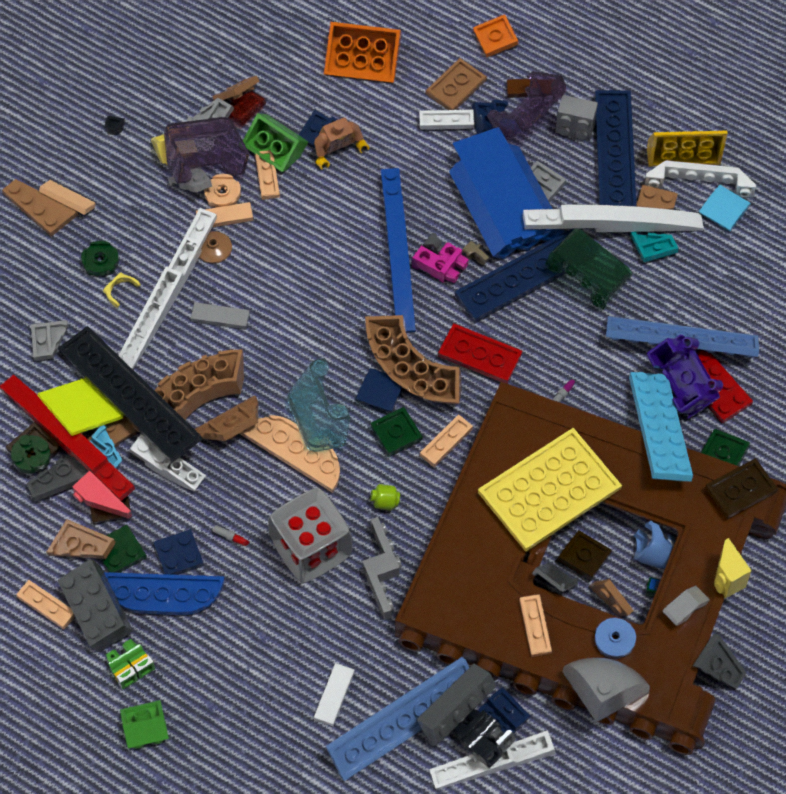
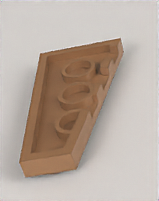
[2,179,79,237]

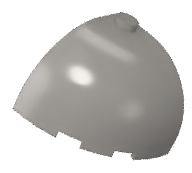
[563,657,650,722]

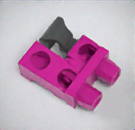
[412,232,469,283]

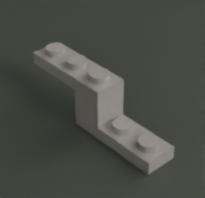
[362,517,402,621]

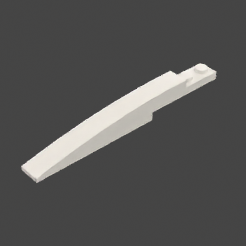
[522,205,704,232]
[118,208,217,369]

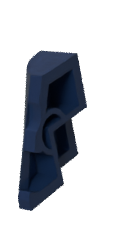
[471,99,508,134]

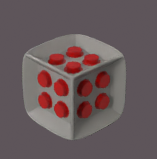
[268,488,353,583]

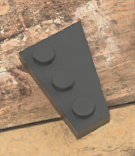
[27,455,87,502]
[693,634,747,689]

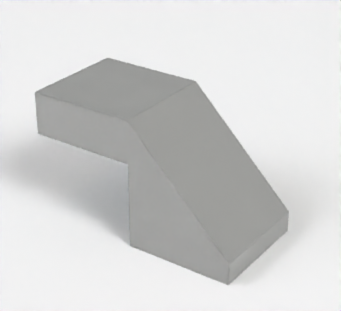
[663,586,710,626]

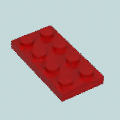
[438,323,523,384]
[696,349,753,424]

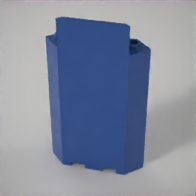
[449,127,564,259]

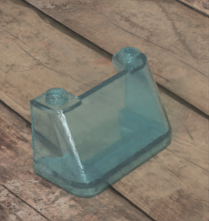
[287,358,351,452]

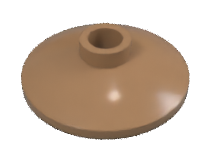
[199,231,232,264]

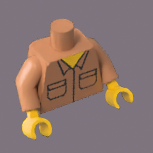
[314,117,369,170]

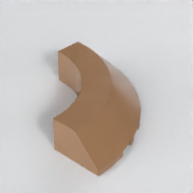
[365,315,462,404]
[133,349,244,433]

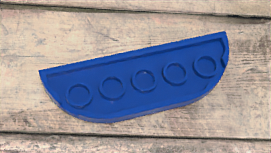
[104,572,225,615]

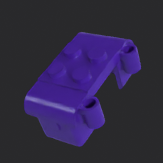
[647,334,723,419]

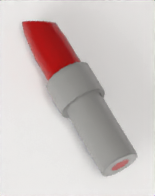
[213,525,250,546]

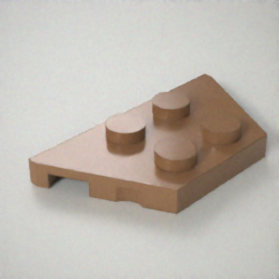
[195,395,259,441]

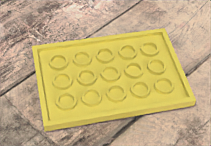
[478,428,622,552]

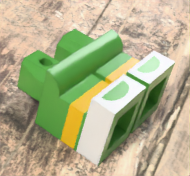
[106,639,155,690]

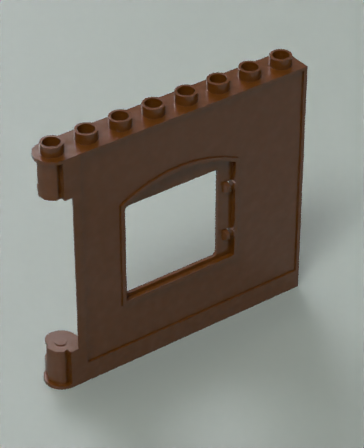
[395,382,786,755]

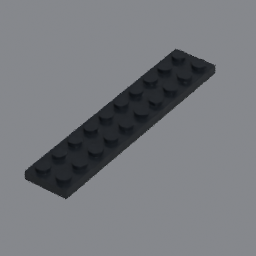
[58,326,202,463]

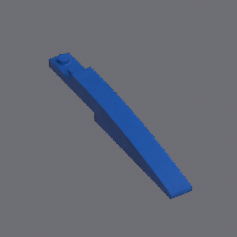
[381,168,416,333]

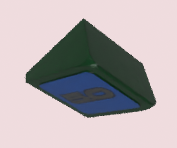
[645,577,661,598]

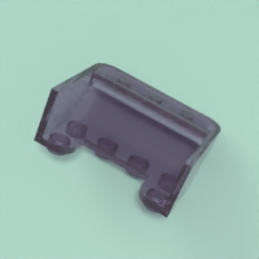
[164,117,249,184]

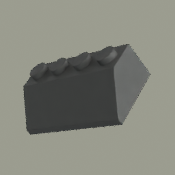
[417,664,497,747]

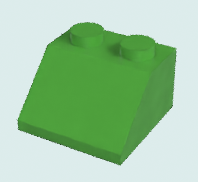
[120,700,169,748]

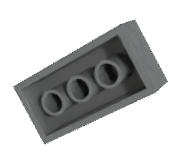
[57,559,133,652]

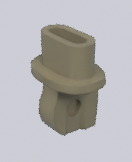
[462,241,489,265]

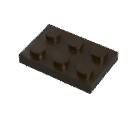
[705,458,778,519]

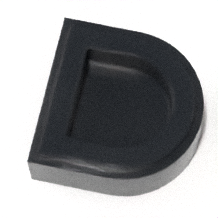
[105,116,125,135]

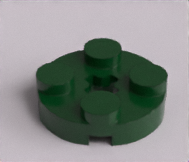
[81,241,119,276]
[11,435,51,474]

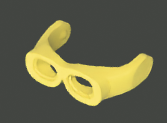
[103,272,141,308]

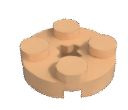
[204,174,241,208]

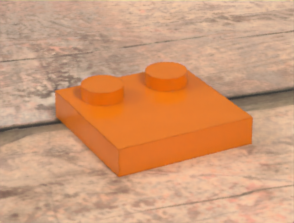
[473,14,519,58]

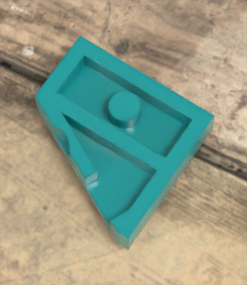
[630,232,679,262]

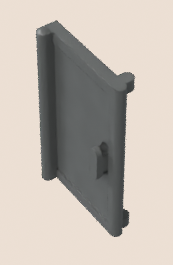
[532,562,579,592]

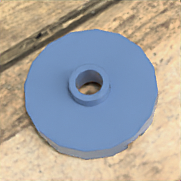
[594,618,636,659]

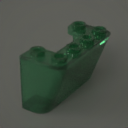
[545,228,632,310]

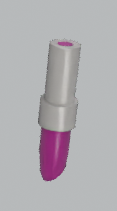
[552,380,575,402]

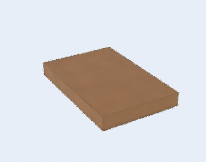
[426,58,487,110]

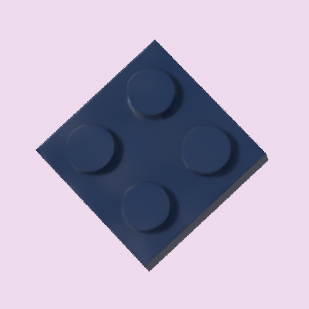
[153,529,204,575]

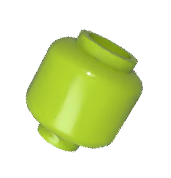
[370,484,400,511]

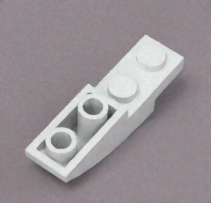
[129,434,206,491]

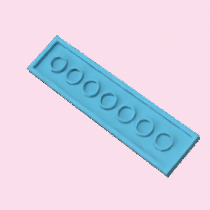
[629,372,693,481]

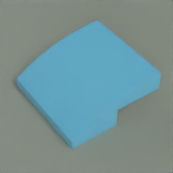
[699,185,751,232]

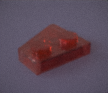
[229,91,266,126]

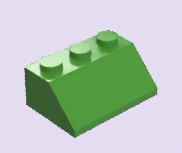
[241,113,308,172]

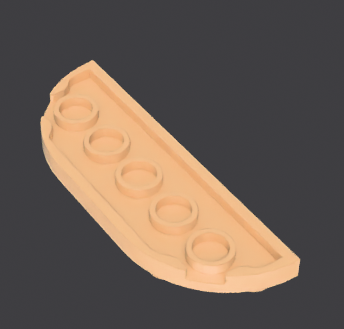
[239,415,340,493]

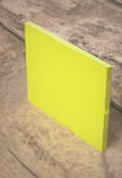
[38,378,123,436]

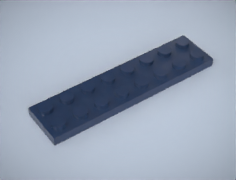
[595,90,637,207]
[455,228,600,322]

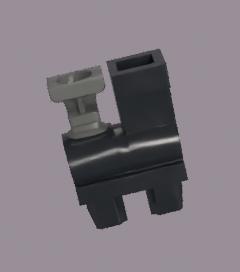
[454,709,516,769]

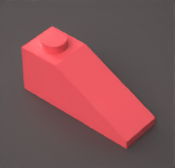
[72,471,132,519]

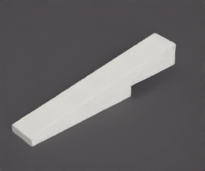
[429,730,556,790]

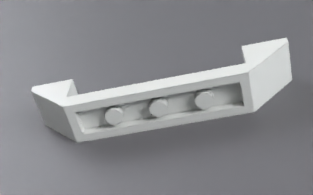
[644,160,756,198]

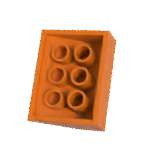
[324,22,402,83]

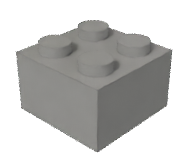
[555,95,598,140]

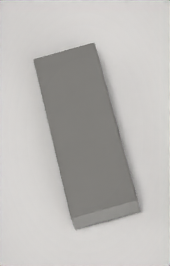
[191,302,250,329]

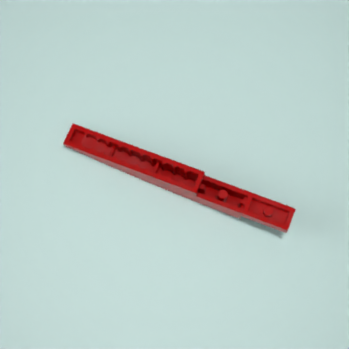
[0,374,135,501]

